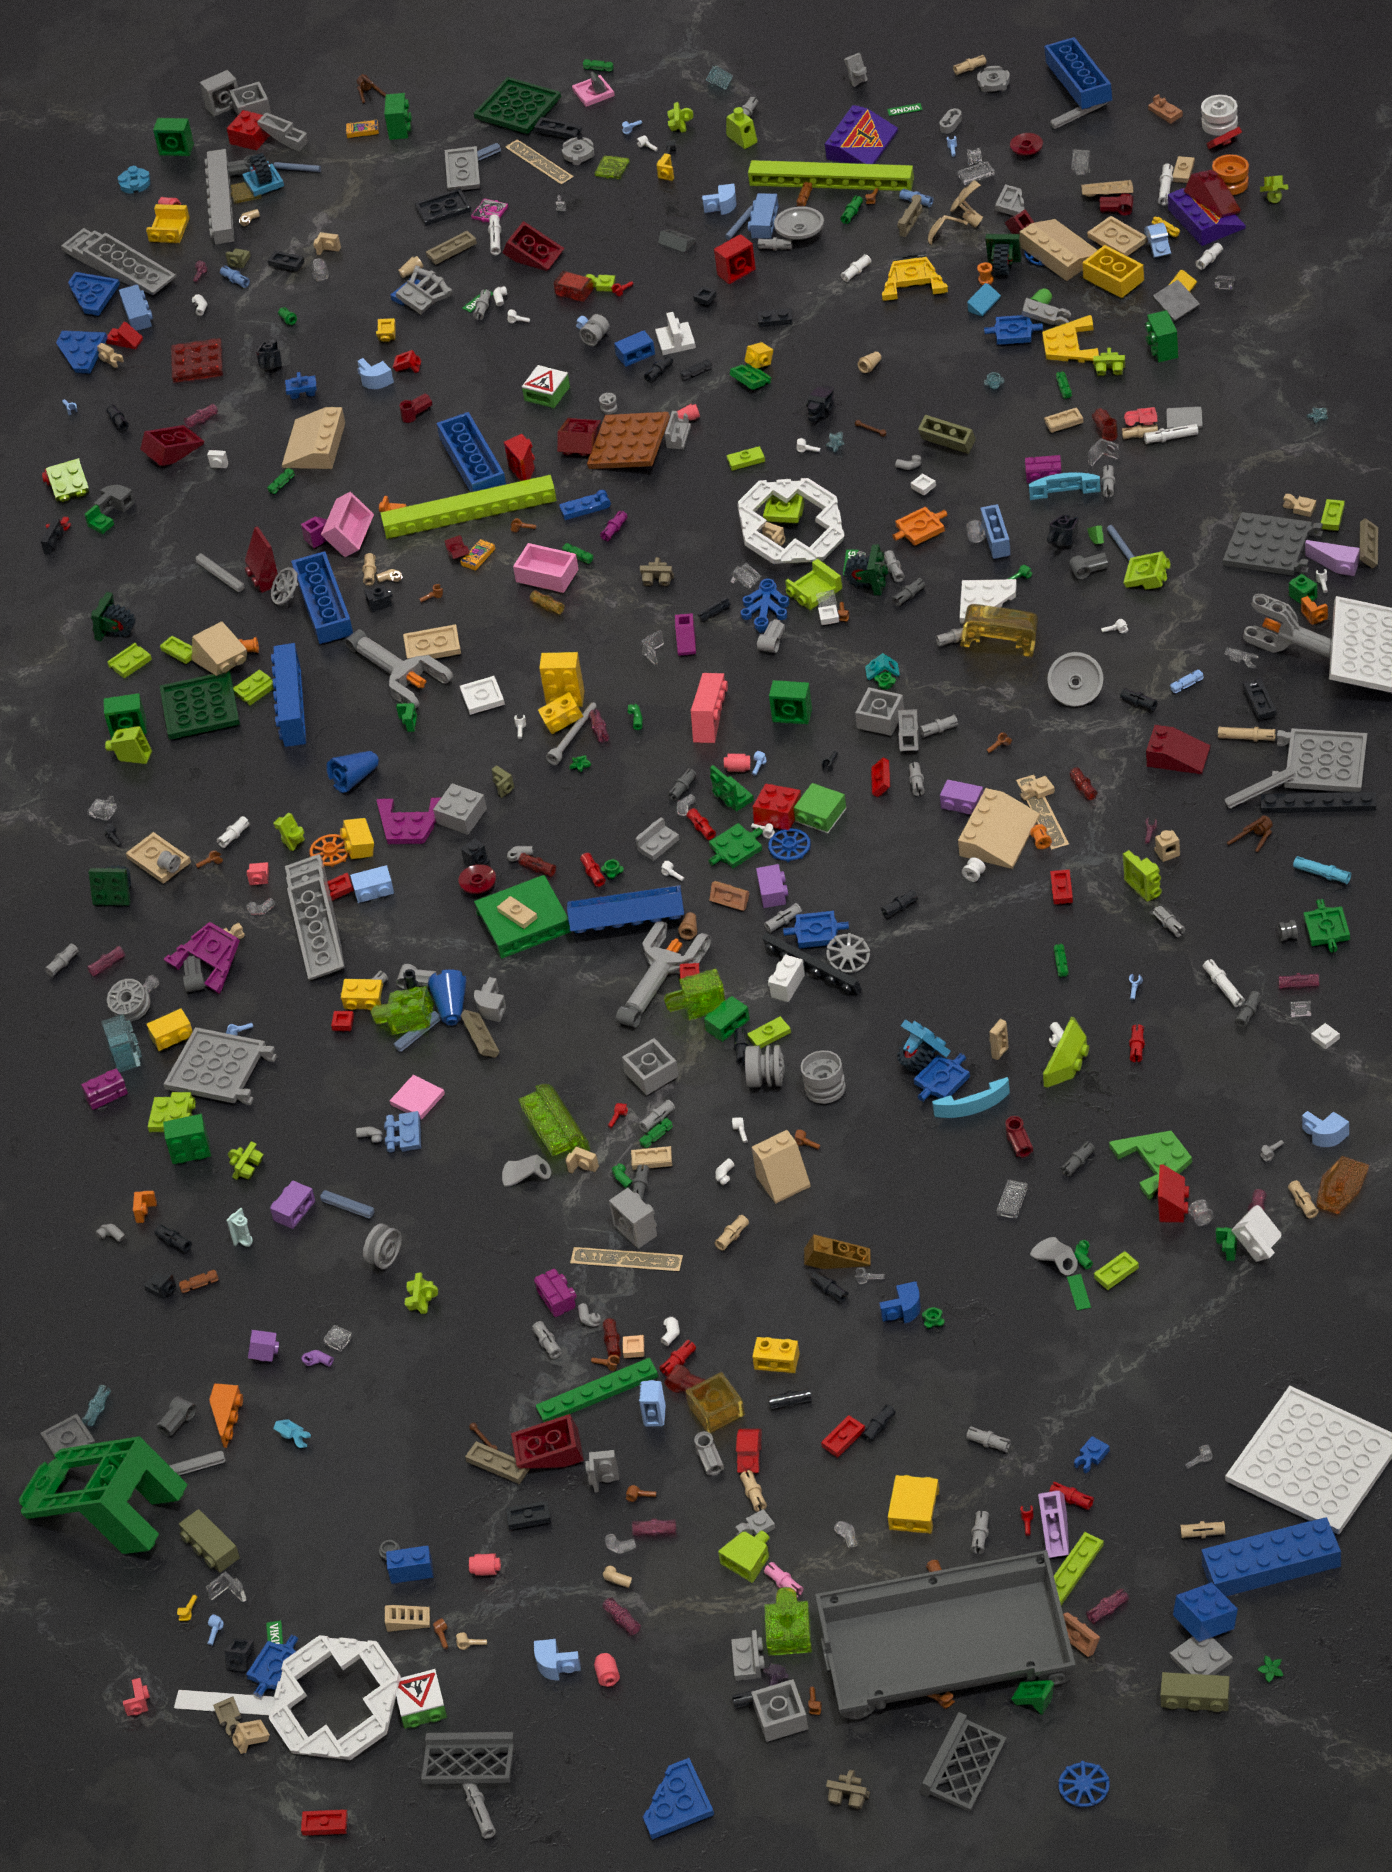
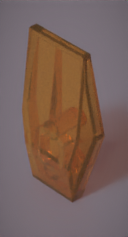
[1317,1156,1369,1214]

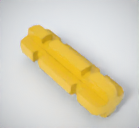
[1151,217,1180,237]

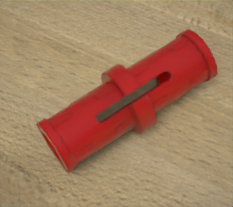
[687,808,716,840]
[580,853,606,887]
[1129,1024,1145,1062]
[659,1340,696,1377]
[1049,1482,1094,1510]

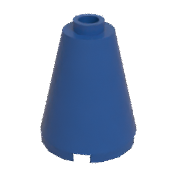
[326,751,379,793]
[428,970,466,1026]

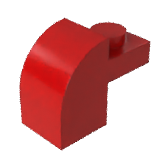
[736,1429,761,1473]

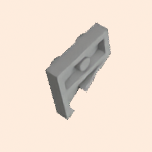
[995,184,1024,216]

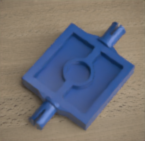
[984,315,1043,345]
[783,911,849,948]
[914,1053,970,1102]
[246,1635,298,1698]

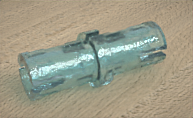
[82,1385,111,1426]

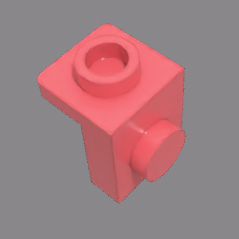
[123,1678,150,1716]

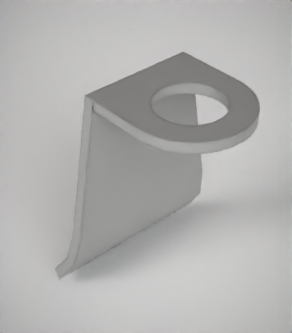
[502,1154,551,1187]
[1030,1237,1078,1275]

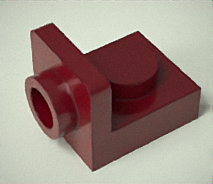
[444,535,470,559]

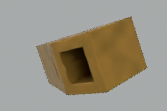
[804,1234,871,1269]

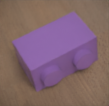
[940,779,983,815]
[756,864,788,908]
[270,1181,315,1229]

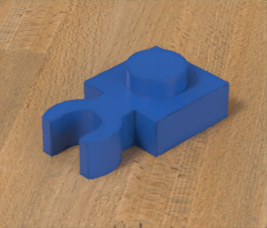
[1074,1436,1110,1474]

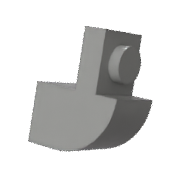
[898,709,919,751]
[474,977,506,1022]

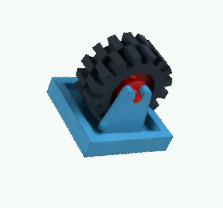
[242,153,284,197]
[897,1020,951,1072]

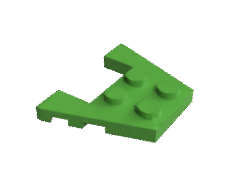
[1109,1131,1192,1200]

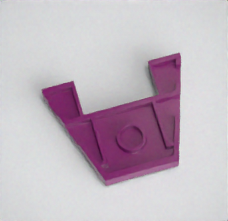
[377,798,441,844]
[163,922,240,994]

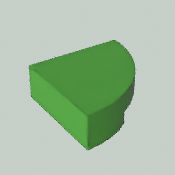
[1087,526,1104,544]

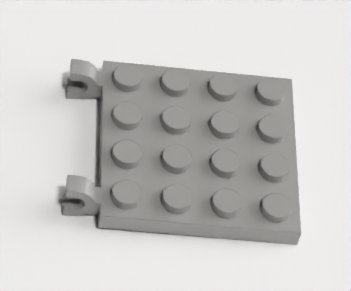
[1272,728,1367,792]
[164,1027,277,1105]

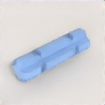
[1170,670,1203,694]

